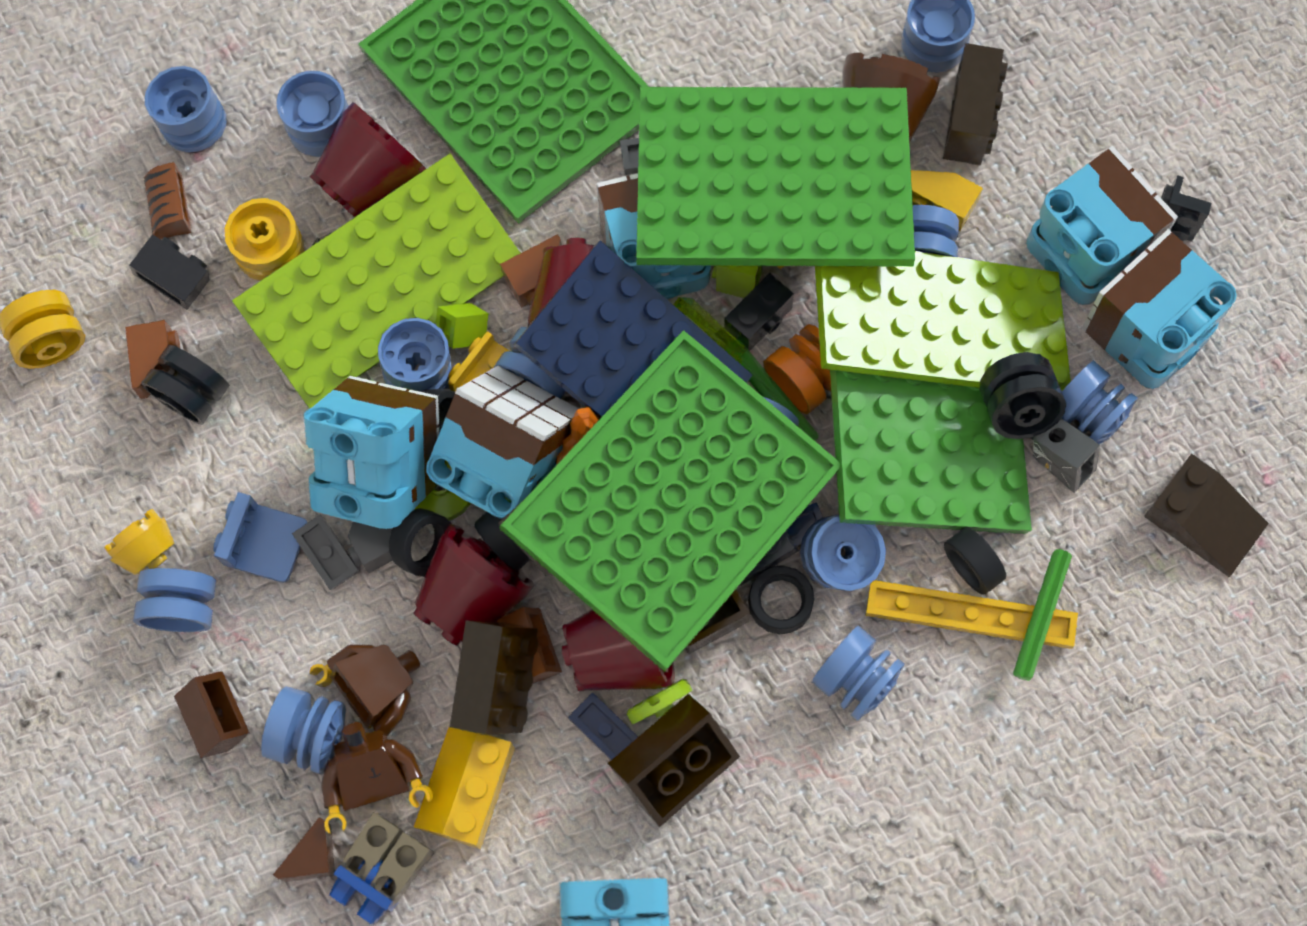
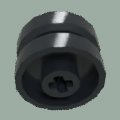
[140,344,230,425]
[979,352,1066,439]

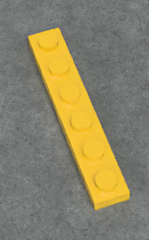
[865,580,1078,649]

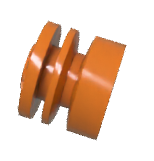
[763,324,831,414]

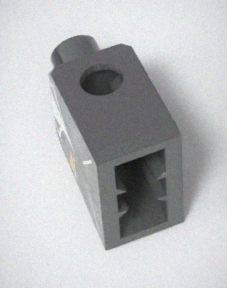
[1031,418,1100,493]

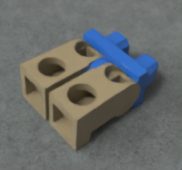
[329,812,435,925]

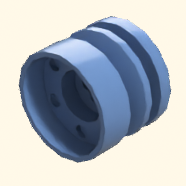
[145,66,226,152]
[378,318,452,392]
[1062,360,1138,444]
[812,626,905,721]
[261,686,346,775]

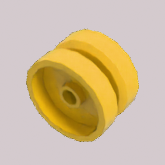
[224,198,305,281]
[0,289,86,369]

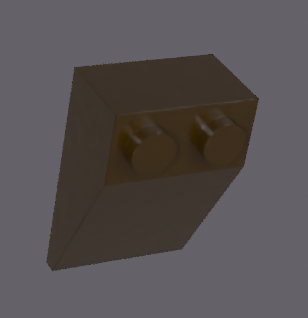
[1144,454,1269,577]

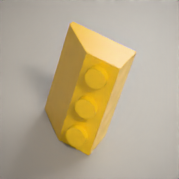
[414,727,515,850]

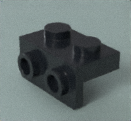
[1161,175,1212,241]

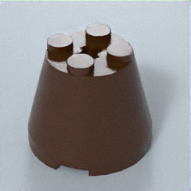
[842,52,940,143]

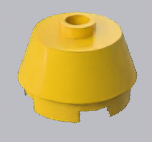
[104,508,175,576]

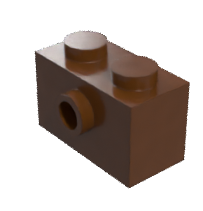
[174,671,250,758]

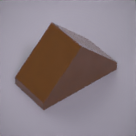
[273,817,335,882]

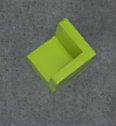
[436,303,489,349]

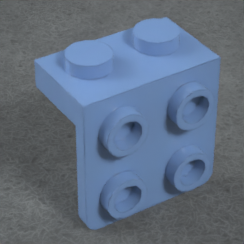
[213,492,308,583]

